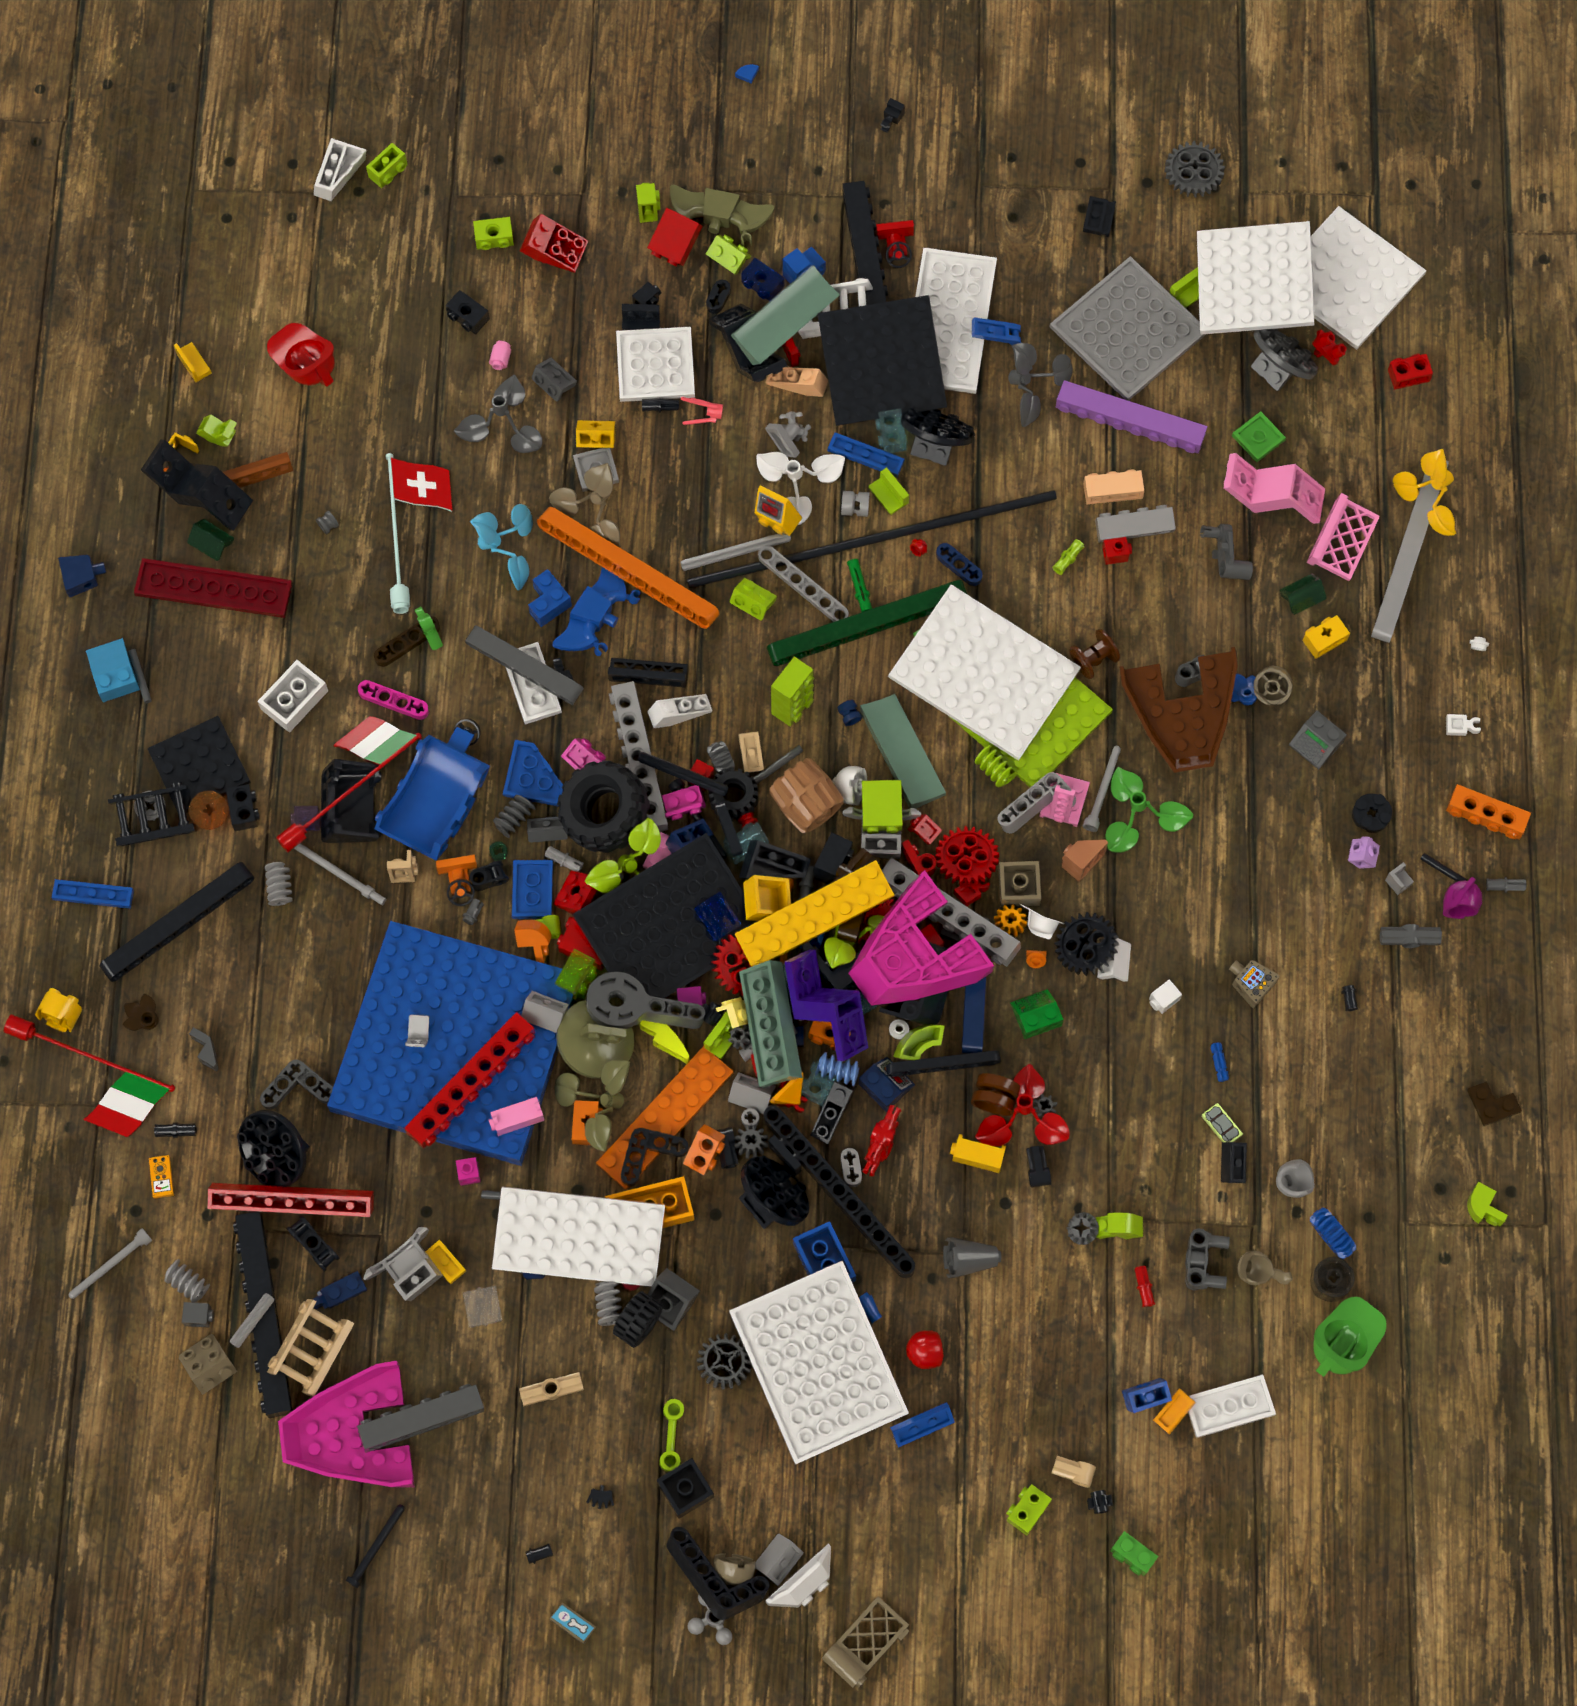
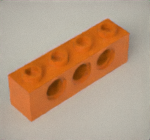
[1446,784,1531,840]

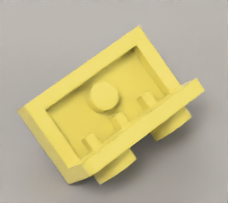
[716,997,748,1028]

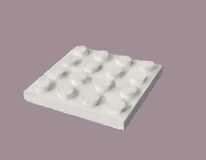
[616,327,695,402]

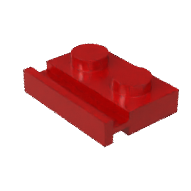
[782,336,801,367]

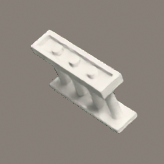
[798,278,873,339]

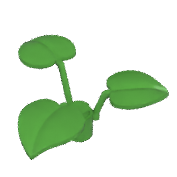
[1106,767,1193,853]

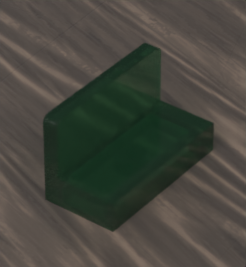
[187,519,234,561]
[1279,574,1327,615]

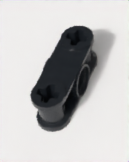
[286,1215,340,1272]

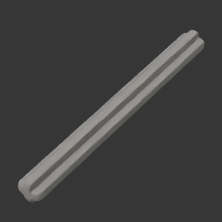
[681,533,791,571]

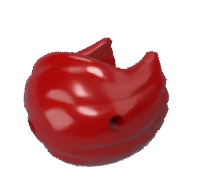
[906,1330,944,1369]

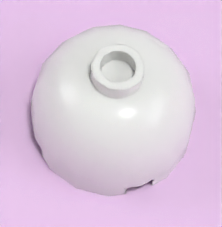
[833,766,867,805]

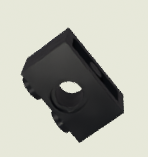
[445,290,490,335]

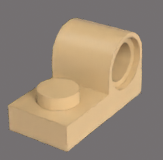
[738,731,764,773]

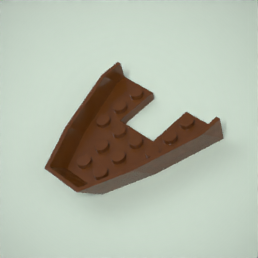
[1119,647,1238,773]

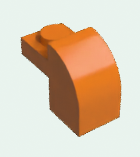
[514,920,552,963]

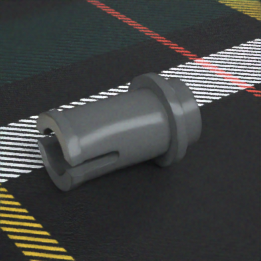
[463,899,484,925]

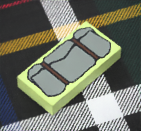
[1201,1103,1243,1142]

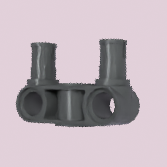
[1185,1228,1230,1291]

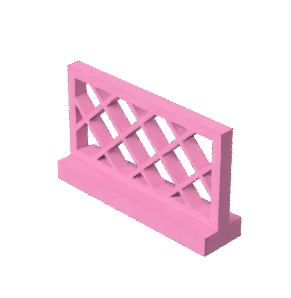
[1306,493,1380,581]

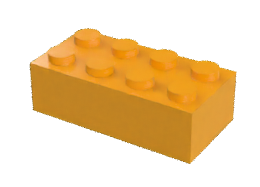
[605,1176,694,1228]

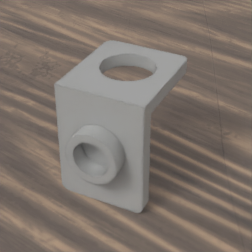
[405,1014,429,1047]

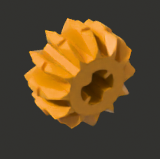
[994,904,1027,938]

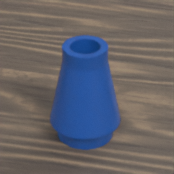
[859,1292,882,1323]

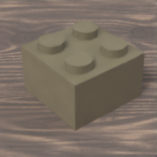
[998,861,1041,907]

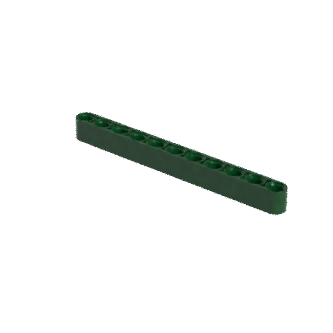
[766,580,968,666]

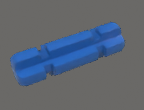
[1211,1042,1229,1082]

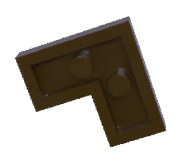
[1467,1081,1522,1126]

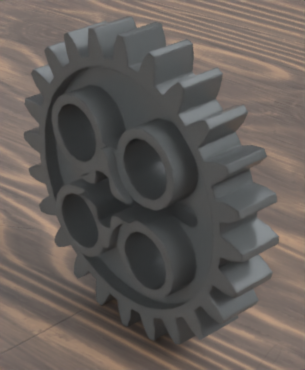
[1164,141,1225,198]

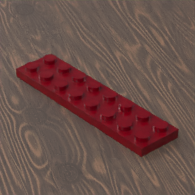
[134,558,293,618]

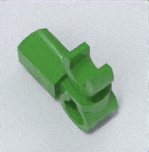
[414,607,443,650]

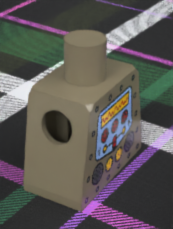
[1229,960,1280,1009]

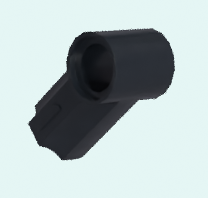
[717,1127,739,1169]
[1026,1145,1051,1188]

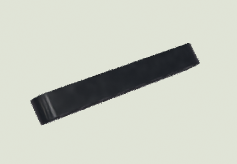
[99,862,255,982]

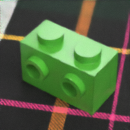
[1110,1531,1159,1576]

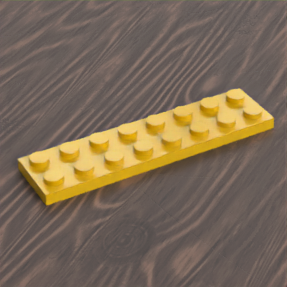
[735,860,895,967]

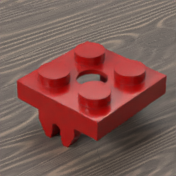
[553,871,597,914]

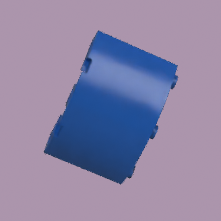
[375,735,490,861]

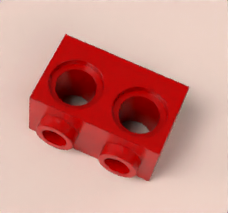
[1388,354,1433,390]

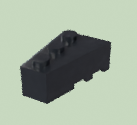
[739,840,811,878]

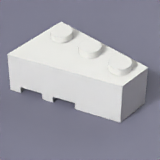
[314,138,366,201]

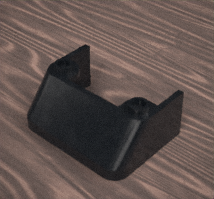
[879,942,948,1025]

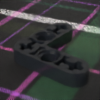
[621,1128,689,1186]

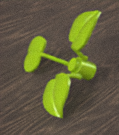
[585,818,661,893]
[824,915,884,968]

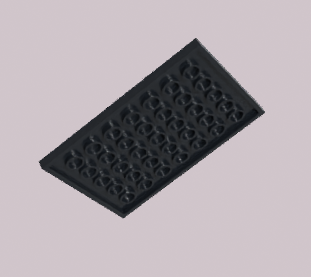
[572,833,758,998]

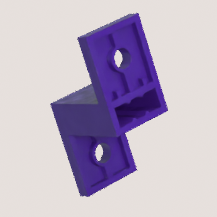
[785,949,868,1061]

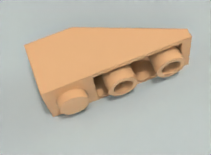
[766,367,828,397]

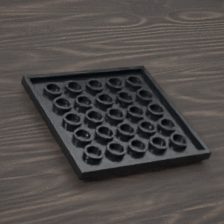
[817,295,947,426]

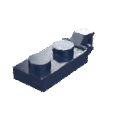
[312,1271,367,1310]

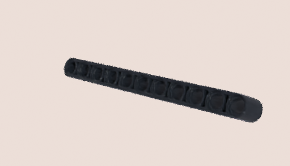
[764,1106,915,1278]

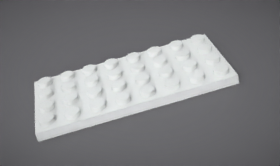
[916,248,997,394]
[492,1187,665,1286]

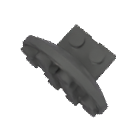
[1251,328,1318,391]

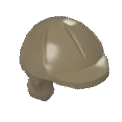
[1237,1251,1293,1285]

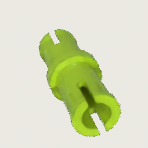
[1052,539,1085,575]

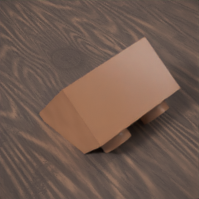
[1062,840,1108,882]

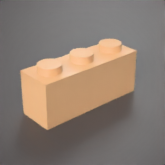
[1083,469,1144,505]

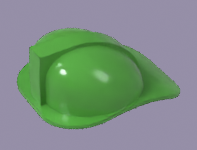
[1313,1297,1386,1377]

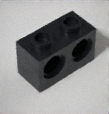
[226,784,260,831]

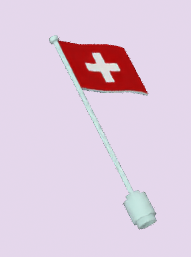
[386,453,452,614]

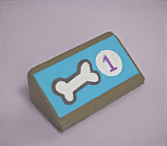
[549,1603,596,1644]

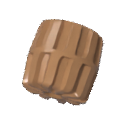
[769,758,844,833]

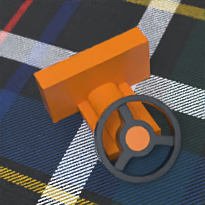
[436,854,477,906]

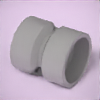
[841,491,870,517]

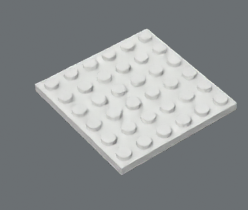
[1311,206,1426,350]
[1197,221,1314,335]

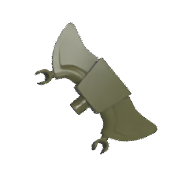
[670,184,774,246]

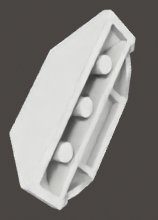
[766,1544,831,1608]

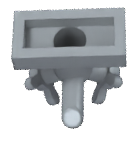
[765,411,811,458]

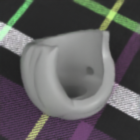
[1276,1159,1315,1198]

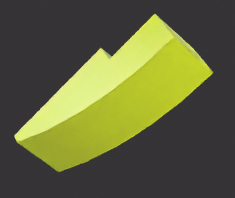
[640,1020,690,1064]

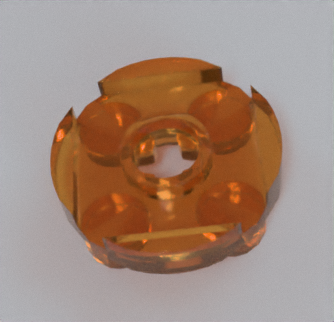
[189,791,229,830]

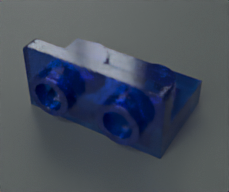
[695,892,741,941]

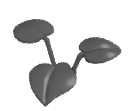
[1008,343,1073,427]
[454,375,543,453]

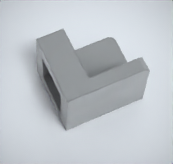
[1385,862,1414,895]

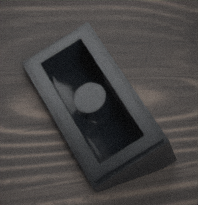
[1221,1142,1247,1183]

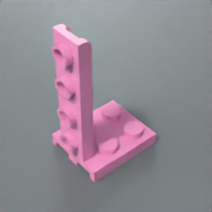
[1039,773,1090,827]

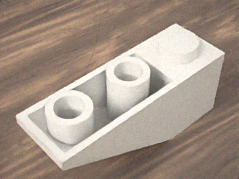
[647,694,712,728]

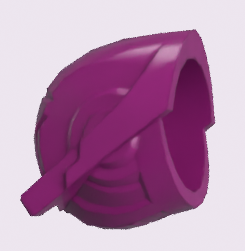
[1443,877,1483,919]

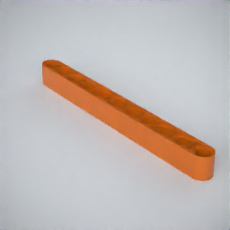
[537,507,719,629]

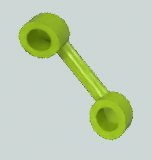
[659,1399,684,1472]

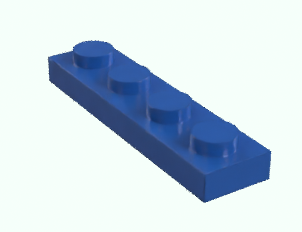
[827,432,905,478]
[51,879,134,909]

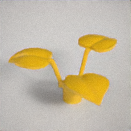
[1393,449,1457,536]

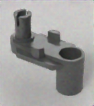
[1200,524,1253,580]

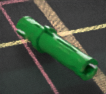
[847,559,873,612]

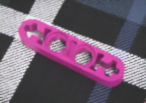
[358,680,429,720]

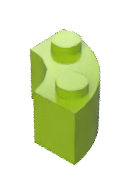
[894,1024,945,1060]

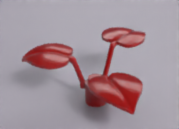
[975,1064,1070,1147]

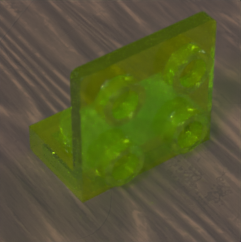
[555,949,598,1003]

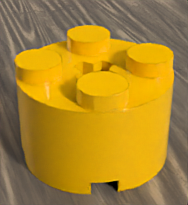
[35,988,82,1032]

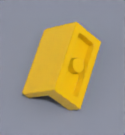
[174,342,212,382]

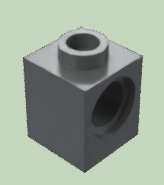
[182,1302,214,1328]

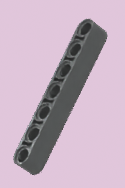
[465,625,584,705]

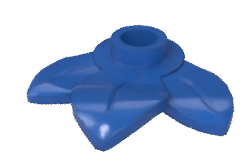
[1231,674,1257,705]

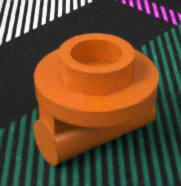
[1026,950,1046,968]

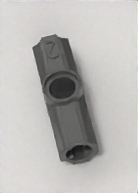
[1379,924,1442,948]

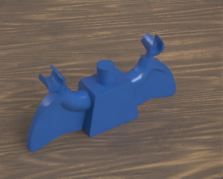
[552,567,641,656]

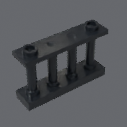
[108,782,197,847]

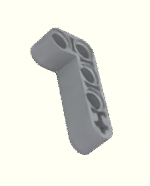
[998,772,1076,834]

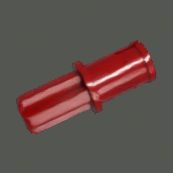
[1135,1266,1155,1307]

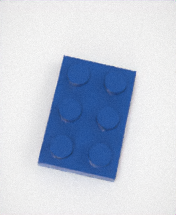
[512,860,553,919]

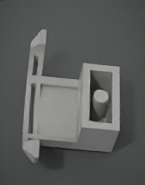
[843,807,921,859]
[364,1227,443,1301]

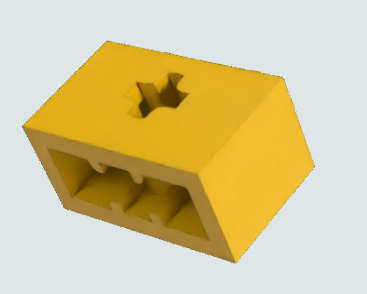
[576,420,615,448]
[1303,615,1350,659]

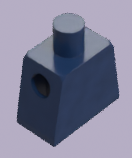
[58,555,106,598]

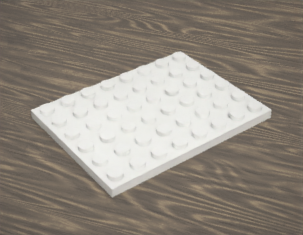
[888,585,1081,761]
[729,1261,909,1464]

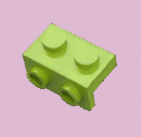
[706,234,751,274]
[730,578,777,621]

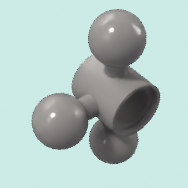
[688,1595,732,1645]

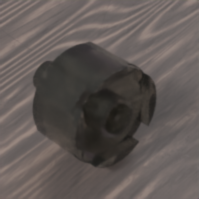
[1310,1257,1355,1302]

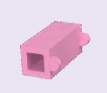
[489,1097,544,1136]

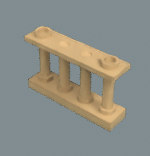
[267,1299,354,1397]

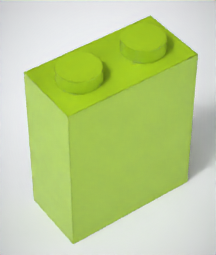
[861,780,902,834]

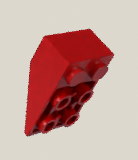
[520,214,588,273]

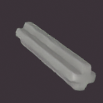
[230,1293,274,1348]

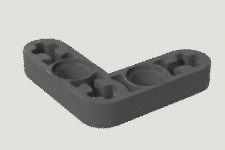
[260,1060,333,1110]

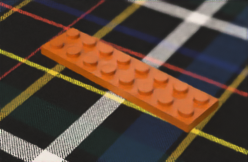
[596,1046,734,1190]

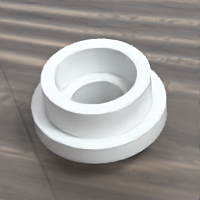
[1470,637,1489,651]
[889,1019,909,1039]

